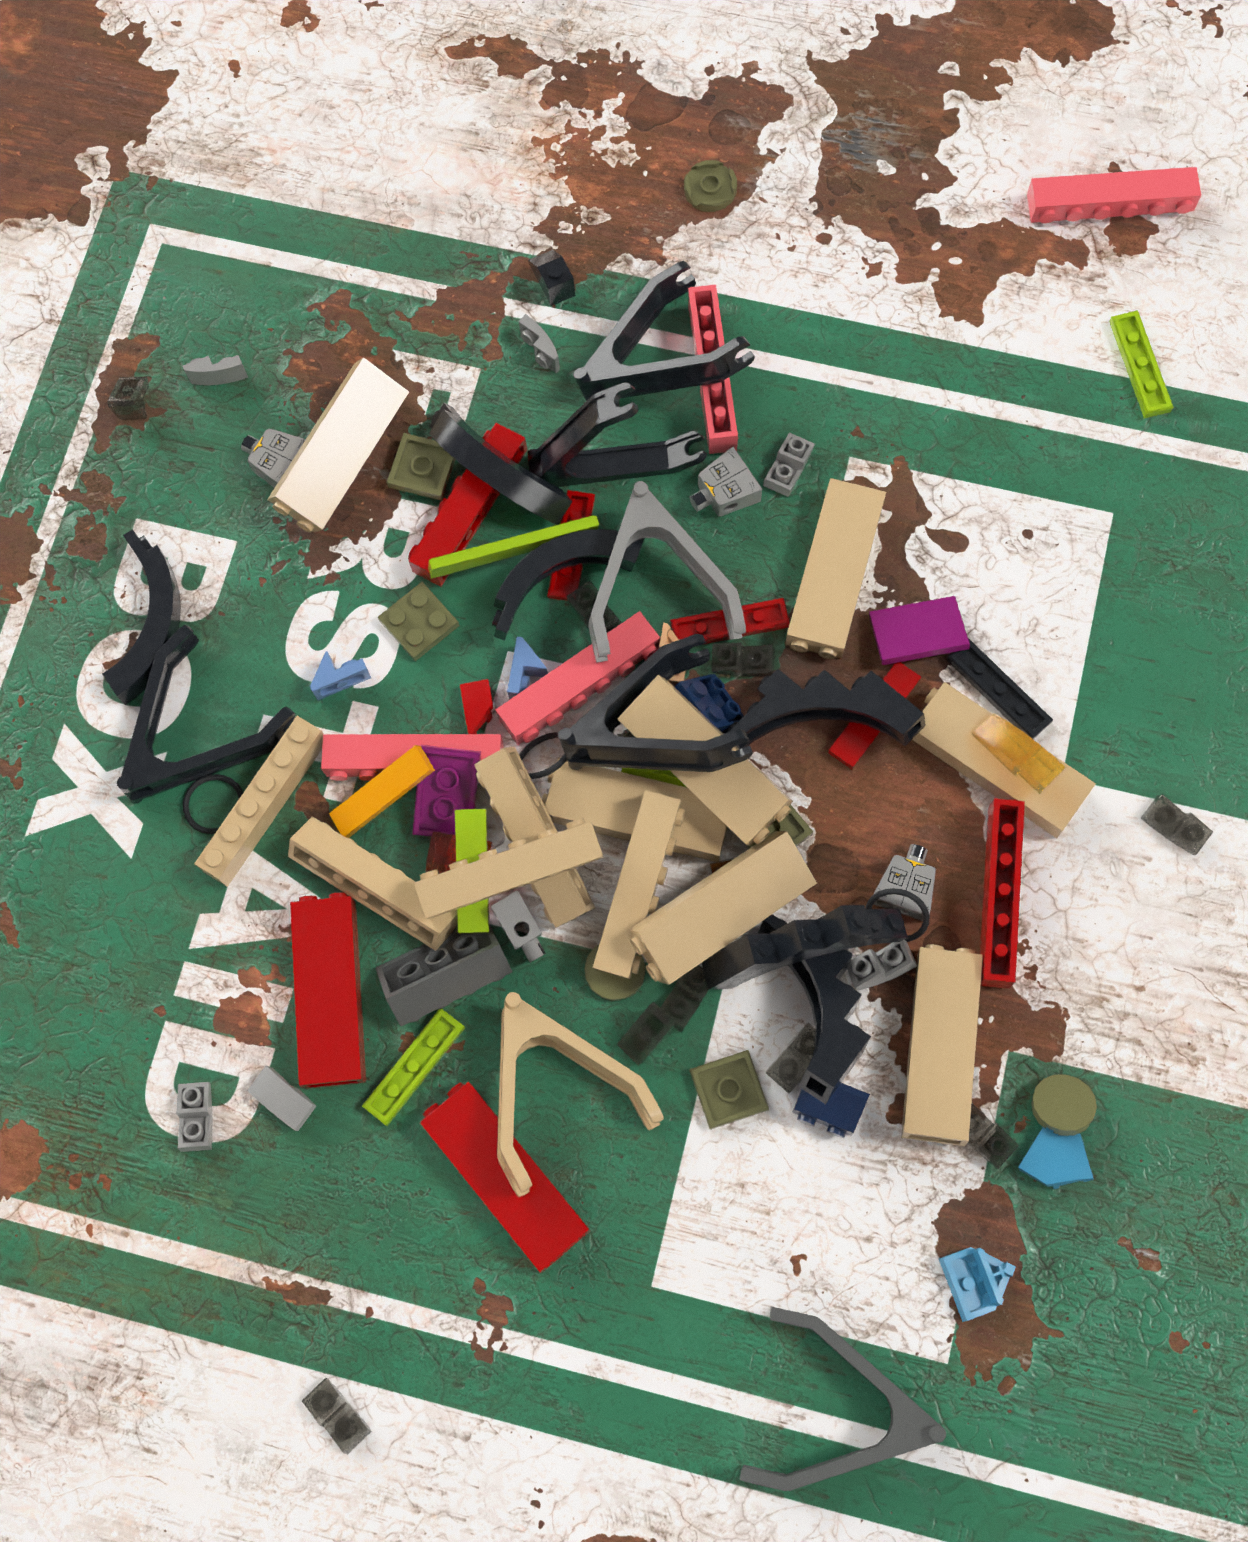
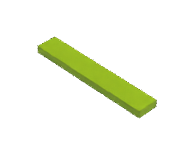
[428,515,599,579]

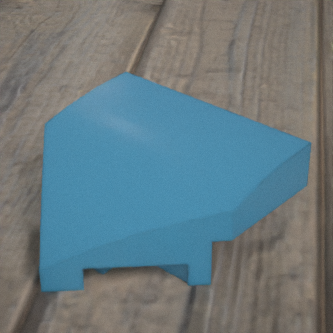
[1018,1127,1094,1189]
[939,1247,1016,1322]

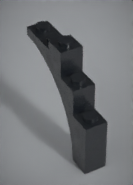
[726,669,926,749]
[702,905,908,990]
[758,914,871,1104]

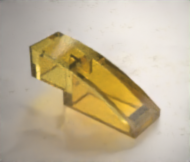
[972,713,1066,794]

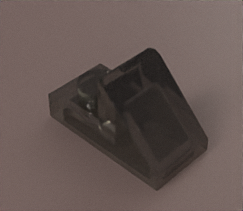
[107,376,149,420]
[617,1002,676,1066]

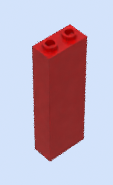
[290,892,366,1089]
[419,1081,591,1273]

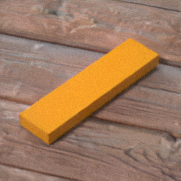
[329,745,435,838]

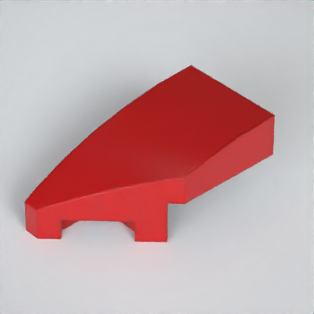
[460,679,494,734]

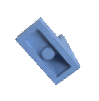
[507,637,548,700]
[310,651,371,700]

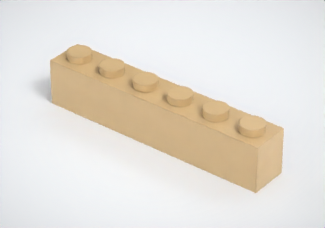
[194,716,323,887]
[474,747,596,928]
[593,790,685,979]
[288,817,458,951]
[414,818,604,919]

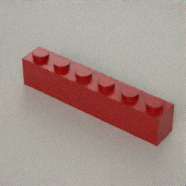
[408,423,527,587]
[980,798,1025,989]

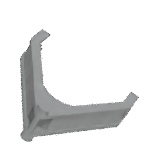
[588,481,746,662]

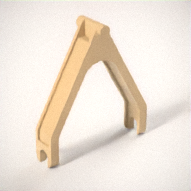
[497,992,664,1197]

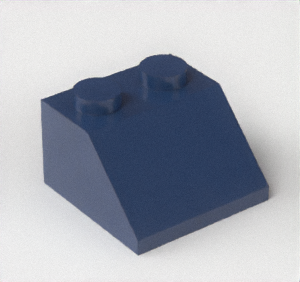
[792,1083,870,1138]

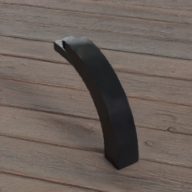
[429,403,572,525]
[102,529,181,705]
[491,529,645,641]

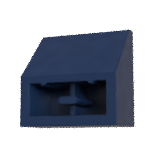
[675,674,744,734]

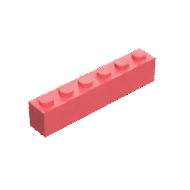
[1027,167,1201,223]
[688,284,738,454]
[495,611,660,745]
[321,734,503,781]

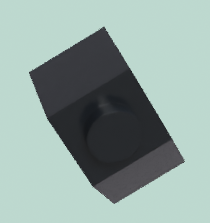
[528,250,576,306]

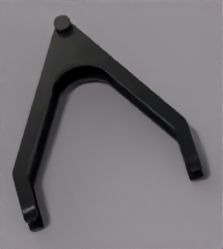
[573,261,755,401]
[527,383,707,487]
[117,625,296,804]
[558,634,753,772]

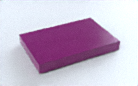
[869,596,970,665]
[412,745,481,839]

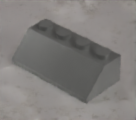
[376,923,512,1026]

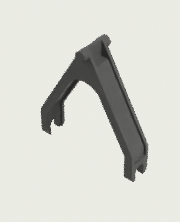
[739,1307,946,1491]

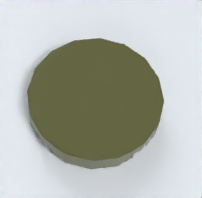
[684,160,737,212]
[584,945,646,1002]
[1031,1074,1097,1136]

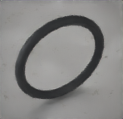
[519,732,567,779]
[183,774,243,835]
[865,888,930,942]

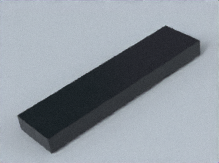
[947,638,1053,741]

